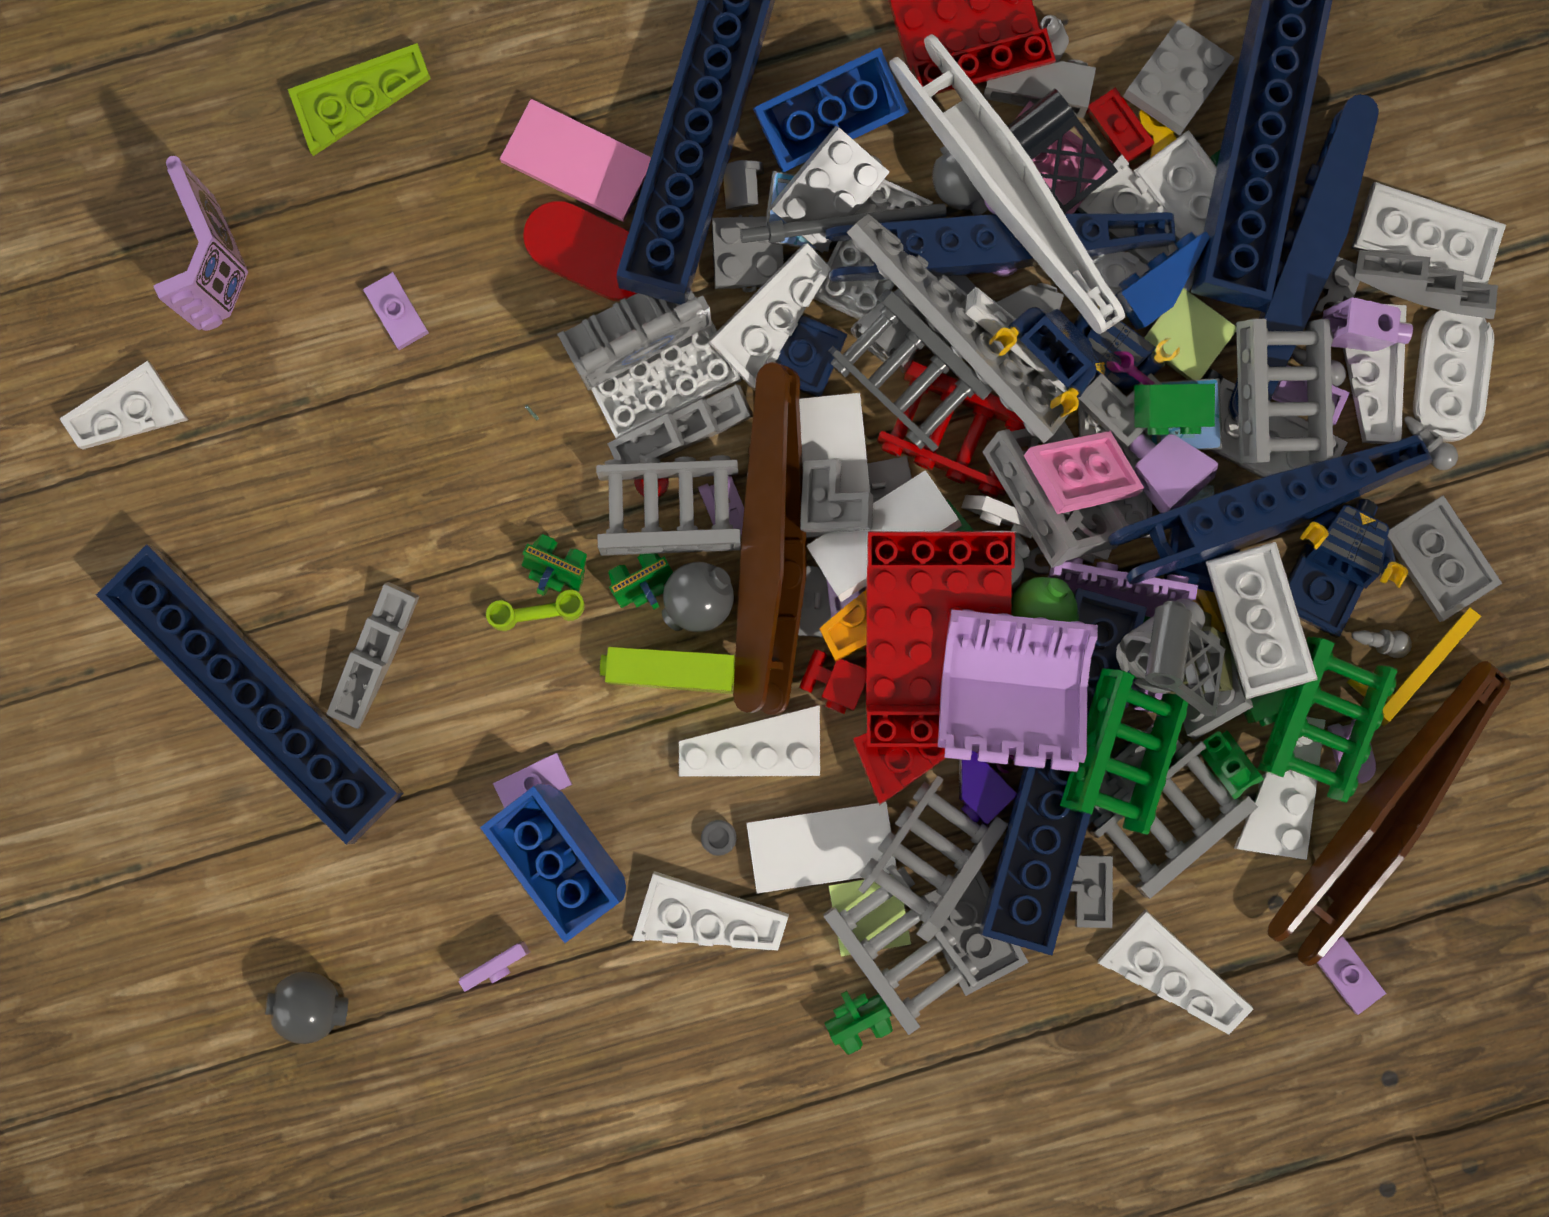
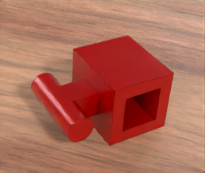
[798,649,866,715]

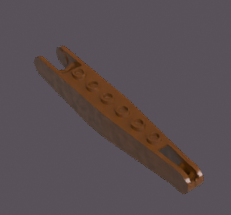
[733,362,807,715]
[1267,661,1511,966]

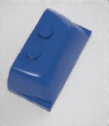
[753,47,909,173]
[480,784,626,943]

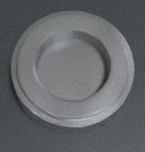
[701,820,736,856]

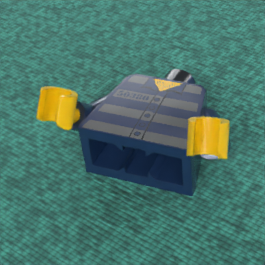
[1074,290,1180,390]
[989,307,1096,418]
[1299,499,1408,588]

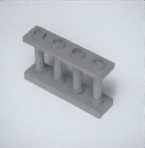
[1236,319,1336,464]
[596,455,741,556]
[1090,741,1258,899]
[858,776,1008,942]
[823,865,979,1035]

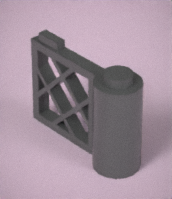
[1145,601,1225,716]

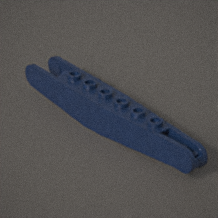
[1228,94,1379,423]
[825,212,1176,282]
[1108,435,1433,584]

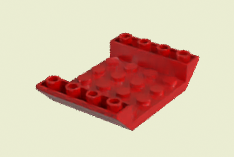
[888,0,1056,95]
[866,531,1015,747]

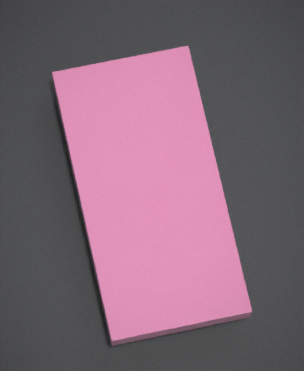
[500,99,651,222]

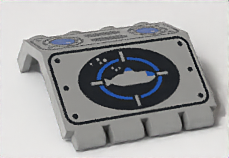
[558,290,712,390]

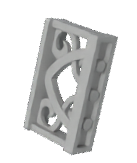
[982,421,1128,568]

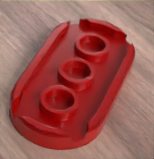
[523,201,637,301]

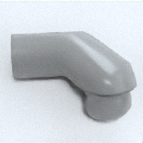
[1040,15,1069,65]

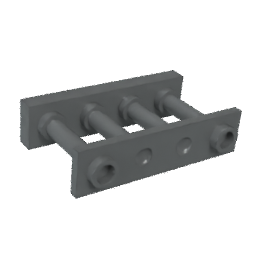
[828,289,993,452]

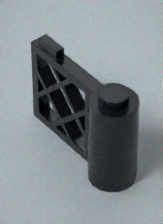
[1007,88,1118,214]

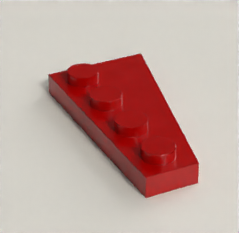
[853,733,946,806]

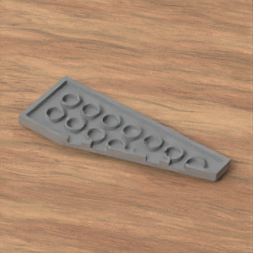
[847,214,1069,443]

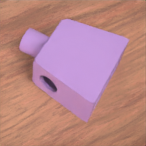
[1323,297,1413,351]
[1129,434,1218,513]

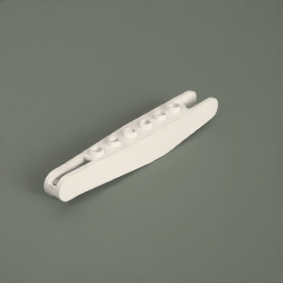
[889,34,1125,334]

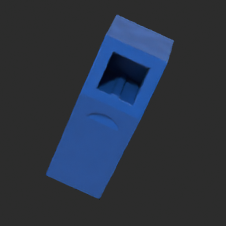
[1115,231,1210,330]

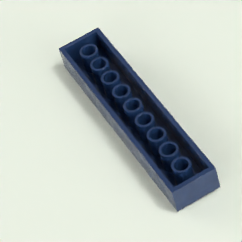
[616,0,775,305]
[1191,0,1332,310]
[96,544,404,845]
[978,588,1147,956]

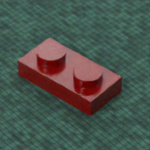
[1086,87,1155,163]

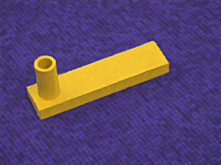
[1346,607,1481,726]

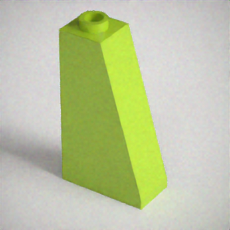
[600,647,735,694]

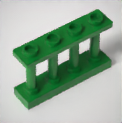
[1257,637,1397,803]
[1060,668,1189,835]

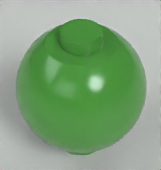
[1011,577,1079,622]

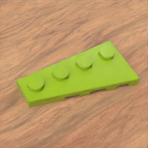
[288,43,431,156]

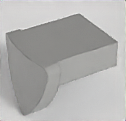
[724,160,764,210]

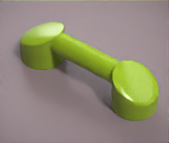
[486,590,585,631]

